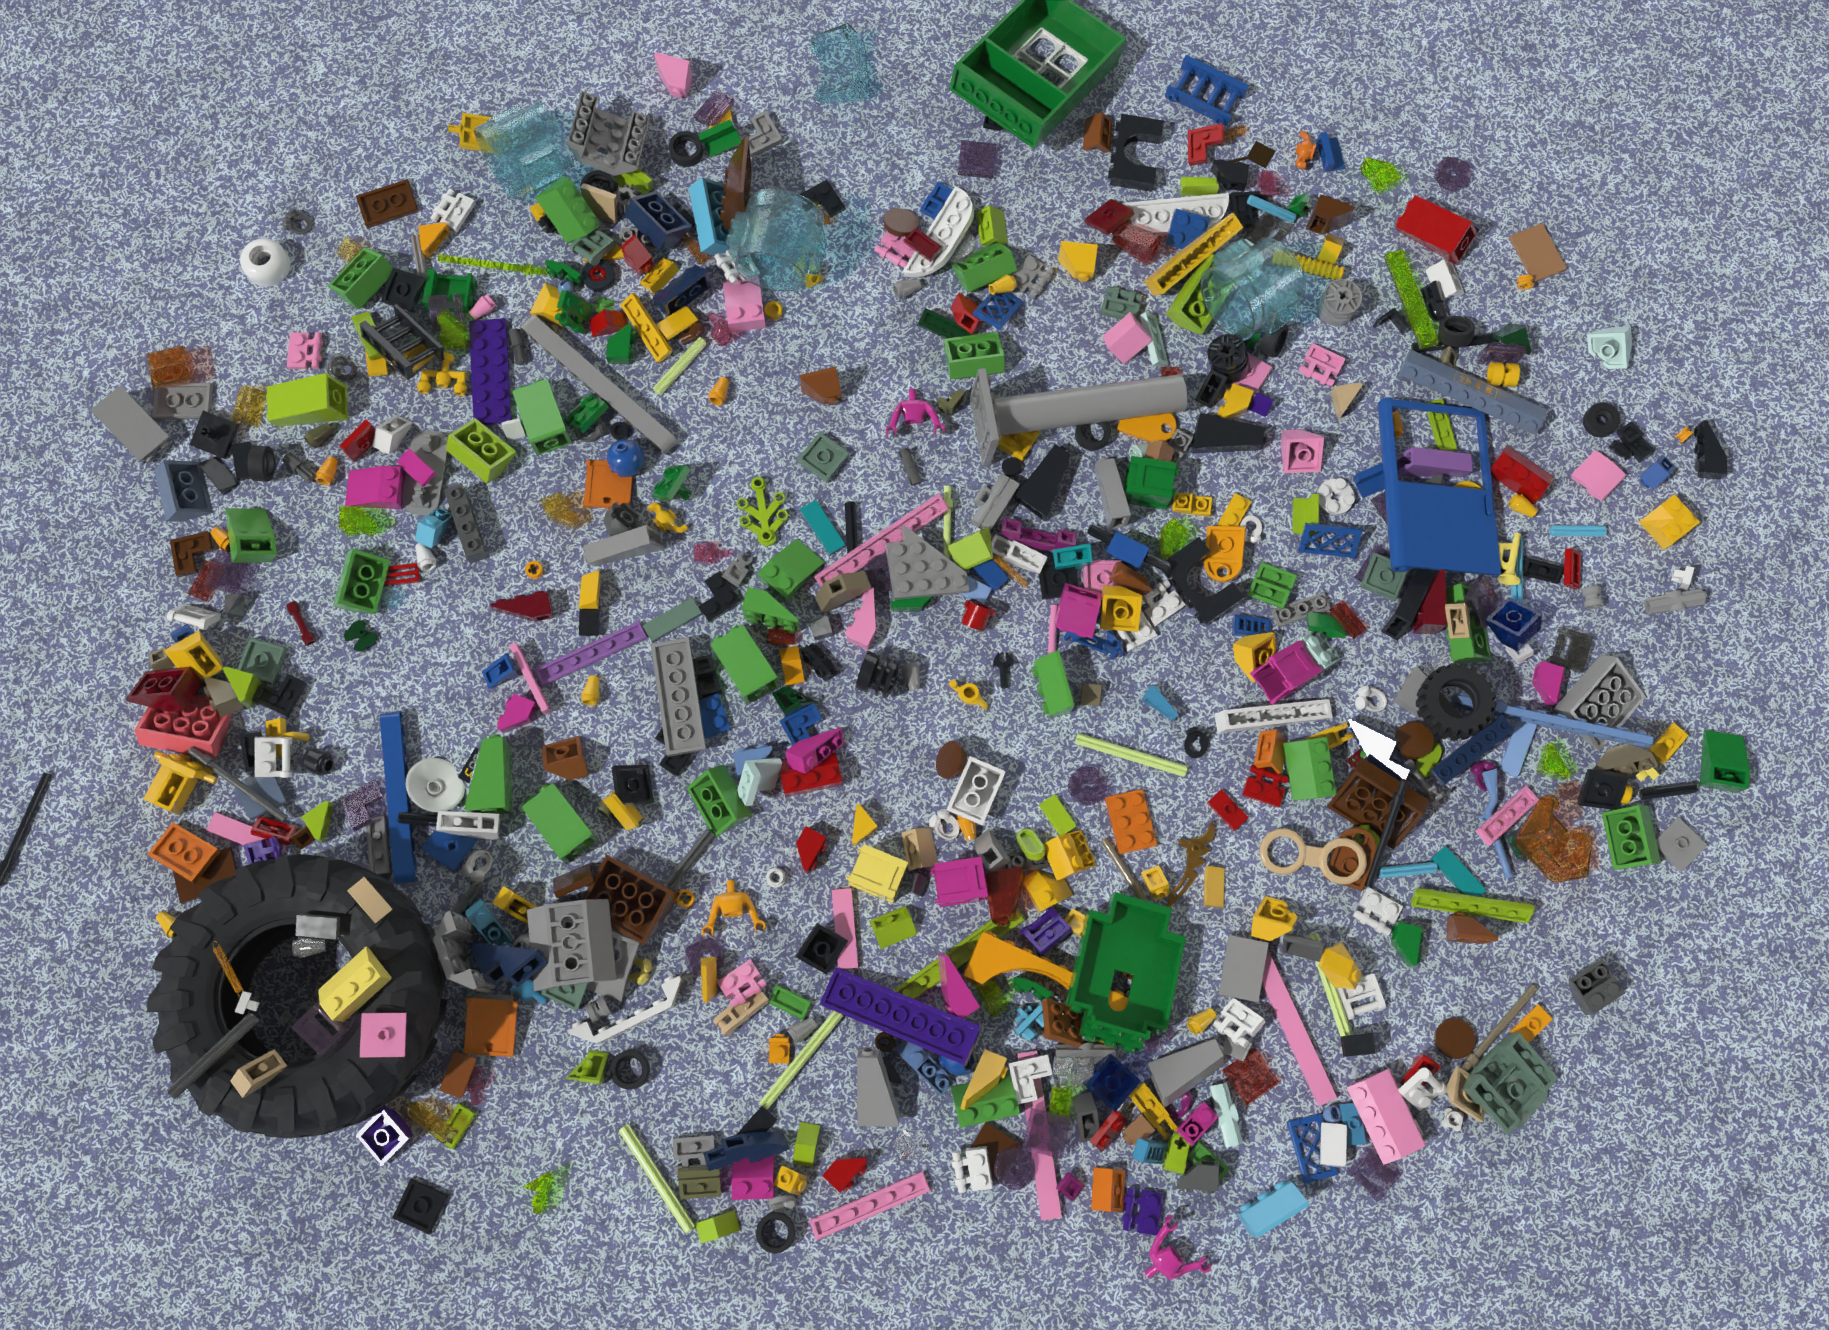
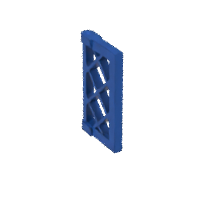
[973,293,1023,330]
[1298,523,1362,559]
[1286,1114,1338,1184]

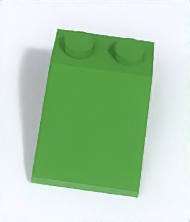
[757,539,825,603]

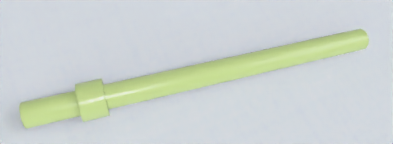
[943,486,953,560]

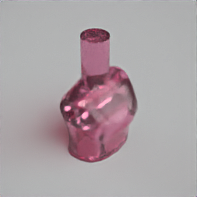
[708,313,733,346]
[694,542,729,564]
[465,1066,486,1106]

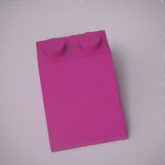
[345,466,406,509]
[938,952,980,1019]

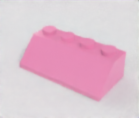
[1347,1069,1426,1165]

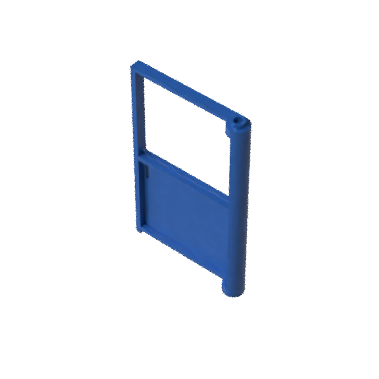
[1377,397,1501,578]

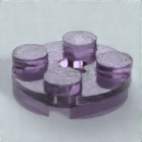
[1434,157,1471,192]
[863,555,892,593]
[1068,766,1107,806]
[685,937,725,977]
[994,1147,1035,1190]

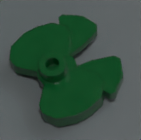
[344,620,378,652]

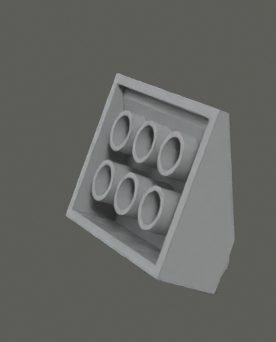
[1554,655,1646,752]

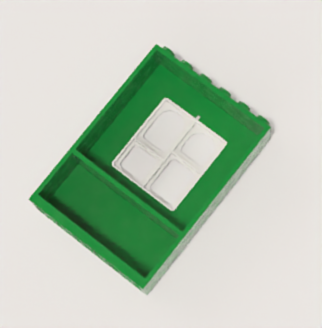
[949,0,1127,150]

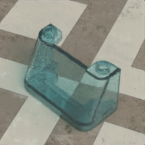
[810,23,870,104]

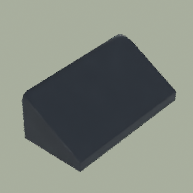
[198,456,239,495]
[1523,555,1564,584]
[736,1106,777,1135]

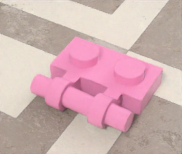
[874,231,915,268]
[287,332,324,369]
[1298,343,1346,387]
[717,959,767,1008]

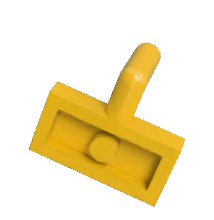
[265,718,310,759]

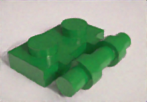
[555,290,593,334]
[564,393,609,433]

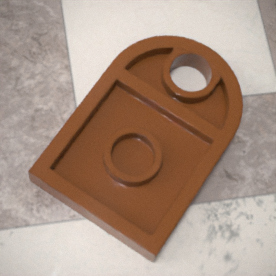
[1324,827,1376,891]

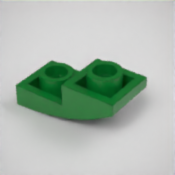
[545,260,583,287]
[1307,612,1346,638]
[1011,977,1053,1001]

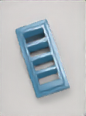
[1142,684,1178,721]
[1132,1138,1168,1164]

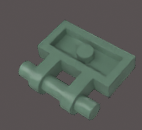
[1100,286,1142,320]

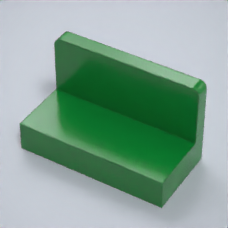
[698,119,741,157]

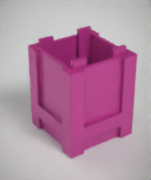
[1250,640,1323,705]
[930,857,988,908]

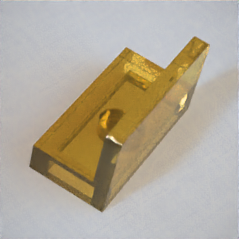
[231,385,267,427]

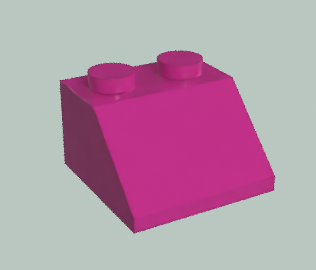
[732,1155,775,1200]

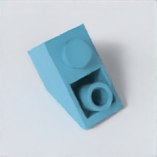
[415,507,453,548]

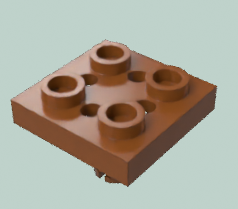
[1042,998,1082,1048]

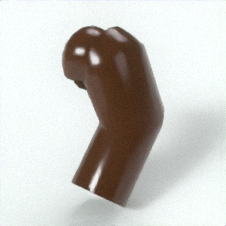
[679,322,704,345]

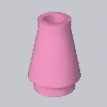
[469,294,497,320]

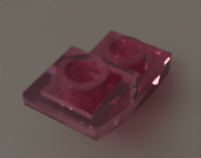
[1256,170,1279,195]

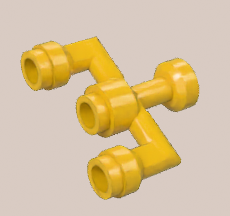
[417,352,467,396]

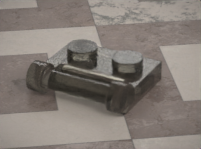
[1244,212,1291,256]
[1548,627,1593,673]

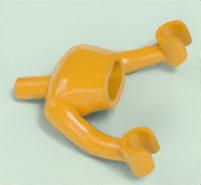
[702,880,766,938]

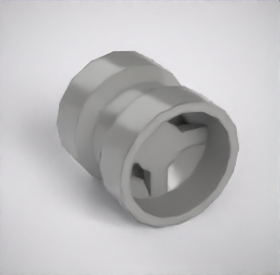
[1581,586,1604,609]
[585,996,612,1023]

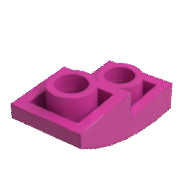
[397,448,436,487]

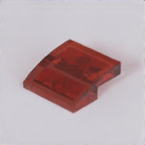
[1222,1048,1279,1107]

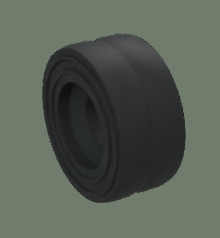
[1583,402,1620,438]

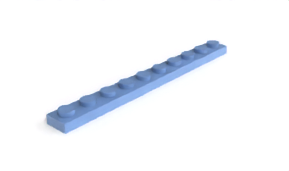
[1450,693,1654,749]

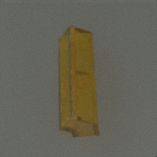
[407,1100,458,1145]

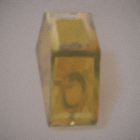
[541,491,580,530]

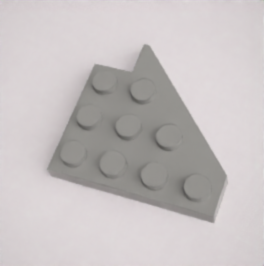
[885,526,969,600]

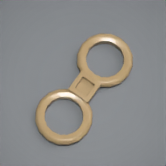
[1259,828,1367,885]

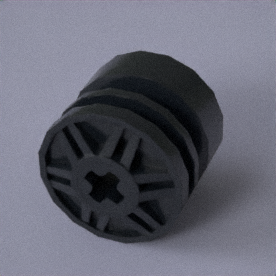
[1207,334,1250,384]
[855,651,899,699]

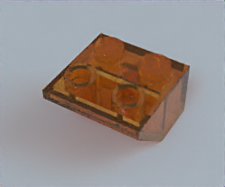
[146,345,195,389]

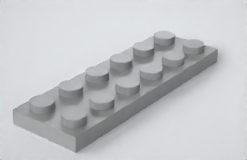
[651,637,706,757]

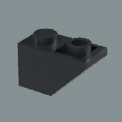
[1210,159,1249,192]

